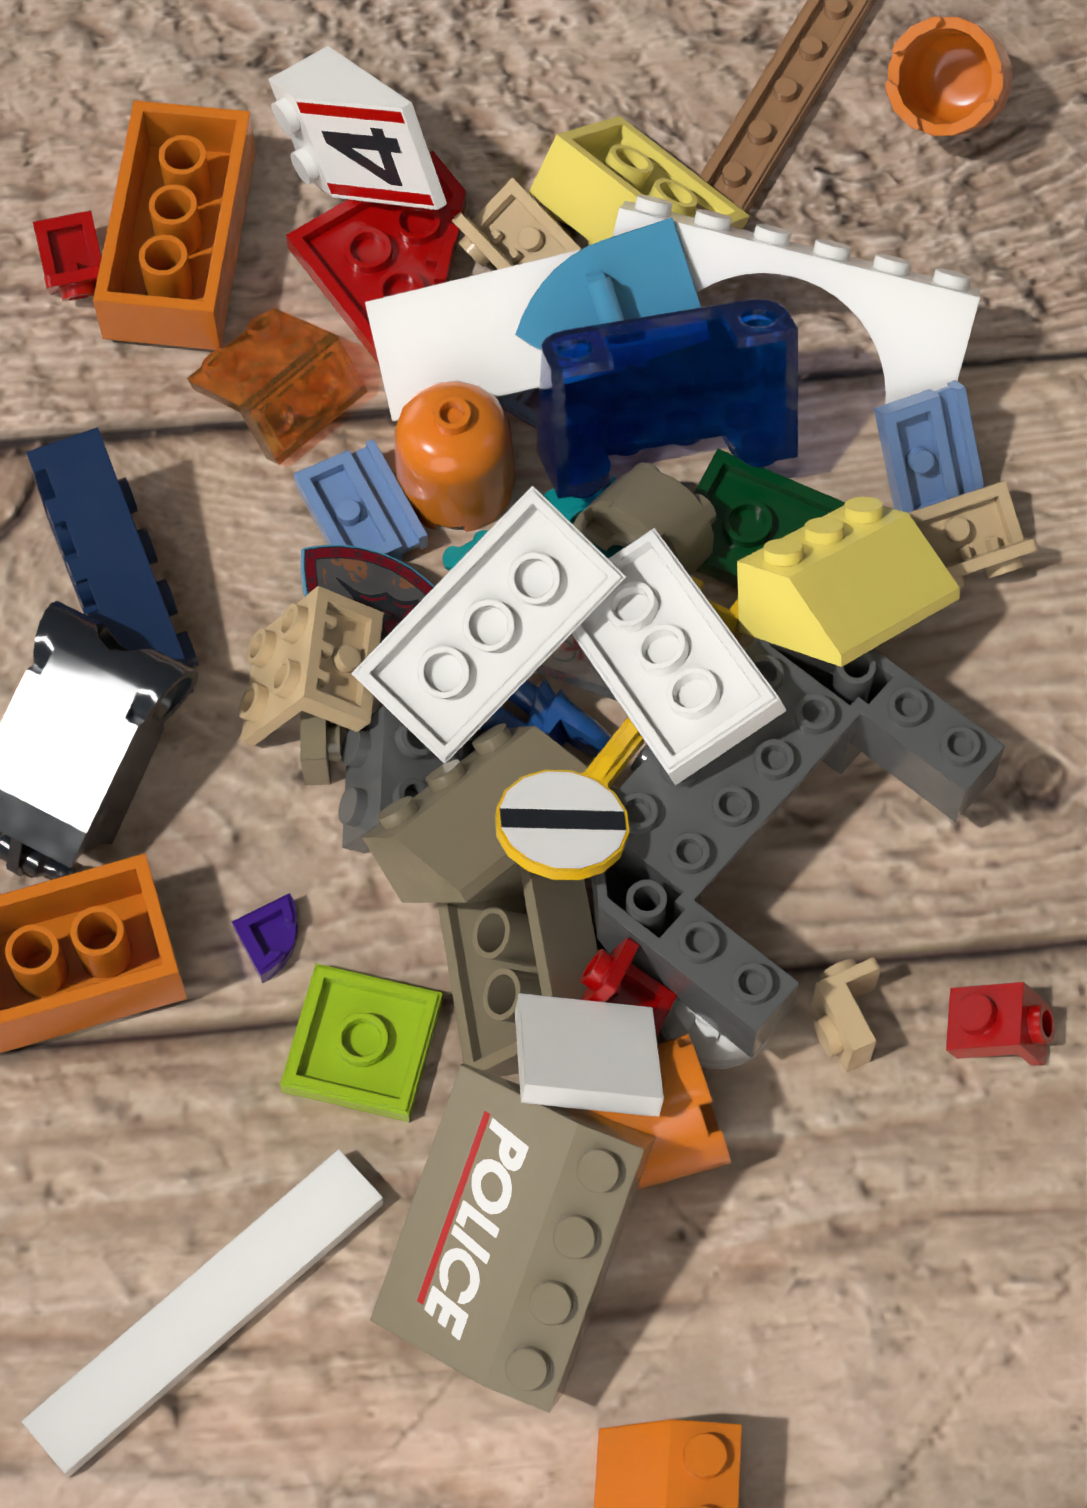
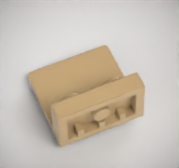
[239,586,384,746]

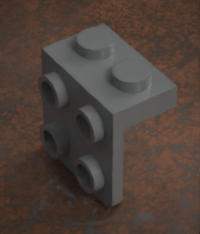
[338,706,484,853]

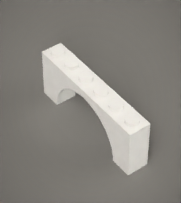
[612,195,980,404]

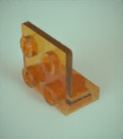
[187,309,368,465]

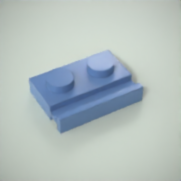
[874,380,984,513]
[294,439,428,560]

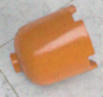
[885,16,1012,136]
[394,381,516,532]
[584,1033,731,1190]

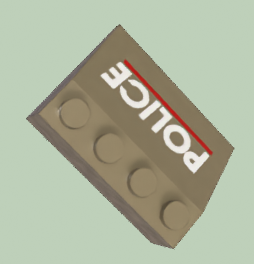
[370,1063,656,1413]

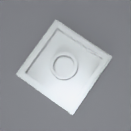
[515,993,664,1117]

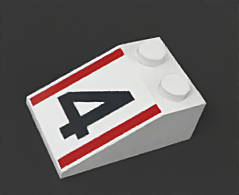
[269,46,447,210]

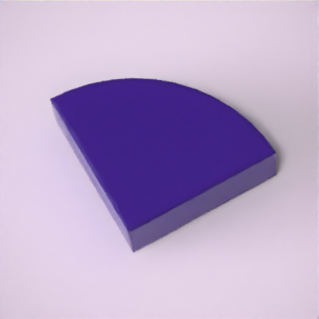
[232,893,298,983]

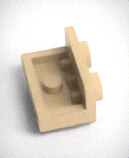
[452,178,583,269]
[907,480,1038,589]

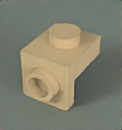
[811,957,881,1072]

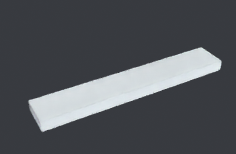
[21,1149,384,1478]

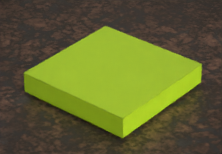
[280,963,443,1123]

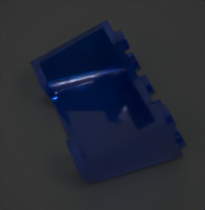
[536,299,798,499]

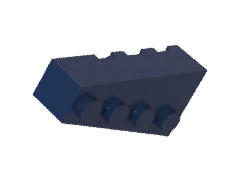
[26,427,199,694]

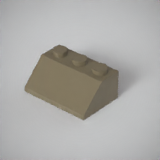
[362,723,588,903]
[437,863,598,1077]

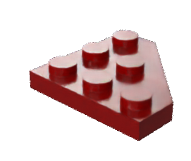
[286,151,466,365]

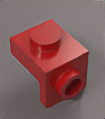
[33,210,102,301]
[580,937,677,1038]
[946,982,1055,1066]

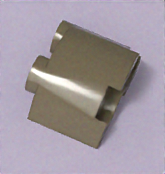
[573,462,716,576]

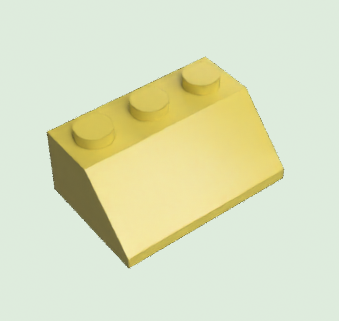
[528,116,750,245]
[737,497,960,667]

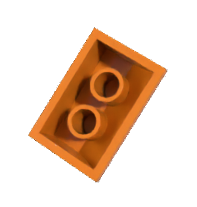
[594,1419,742,1508]

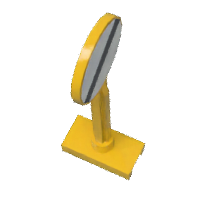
[495,577,742,880]

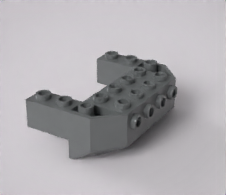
[591,638,1005,1058]

